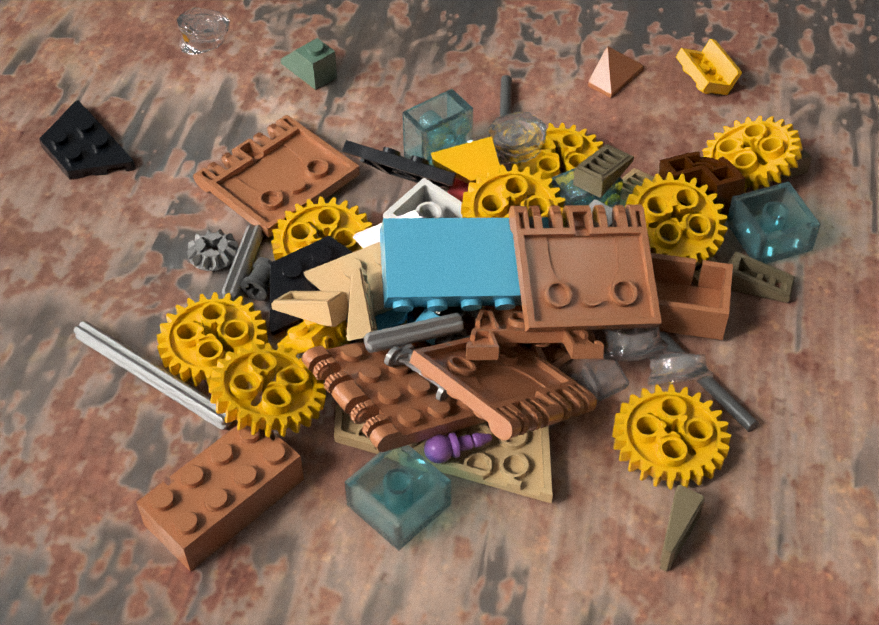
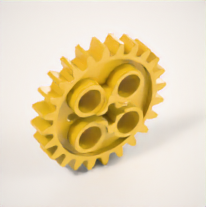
[702,116,803,192]
[510,123,605,199]
[461,164,565,218]
[625,172,728,266]
[271,197,373,261]
[157,292,268,387]
[209,343,326,437]
[612,384,731,490]

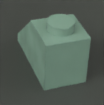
[280,38,337,90]

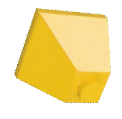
[431,136,500,184]

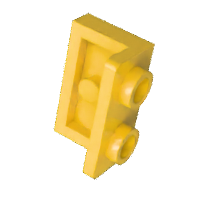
[676,39,742,95]
[277,319,352,354]

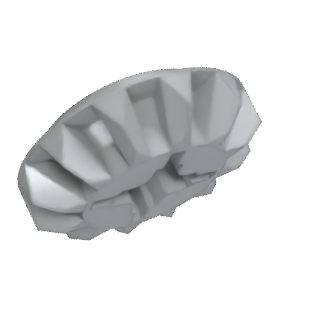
[187,229,238,271]

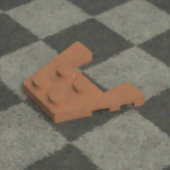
[465,305,604,361]

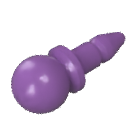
[424,432,492,464]

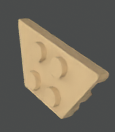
[304,242,393,316]

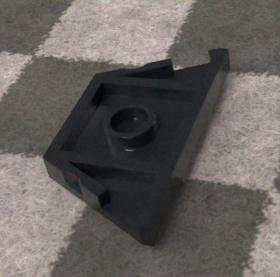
[39,100,136,180]
[342,140,457,189]
[270,236,352,336]

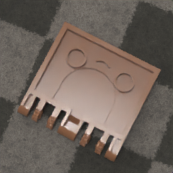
[193,115,360,238]
[509,204,662,332]
[409,337,597,440]
[302,341,487,452]

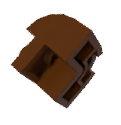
[659,151,746,219]

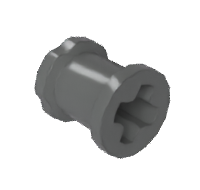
[240,257,272,301]

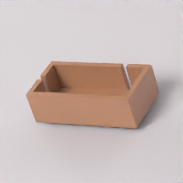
[643,253,733,340]
[136,426,304,572]

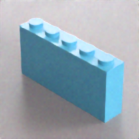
[380,217,549,312]

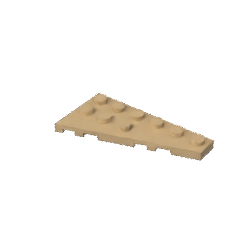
[334,405,553,504]

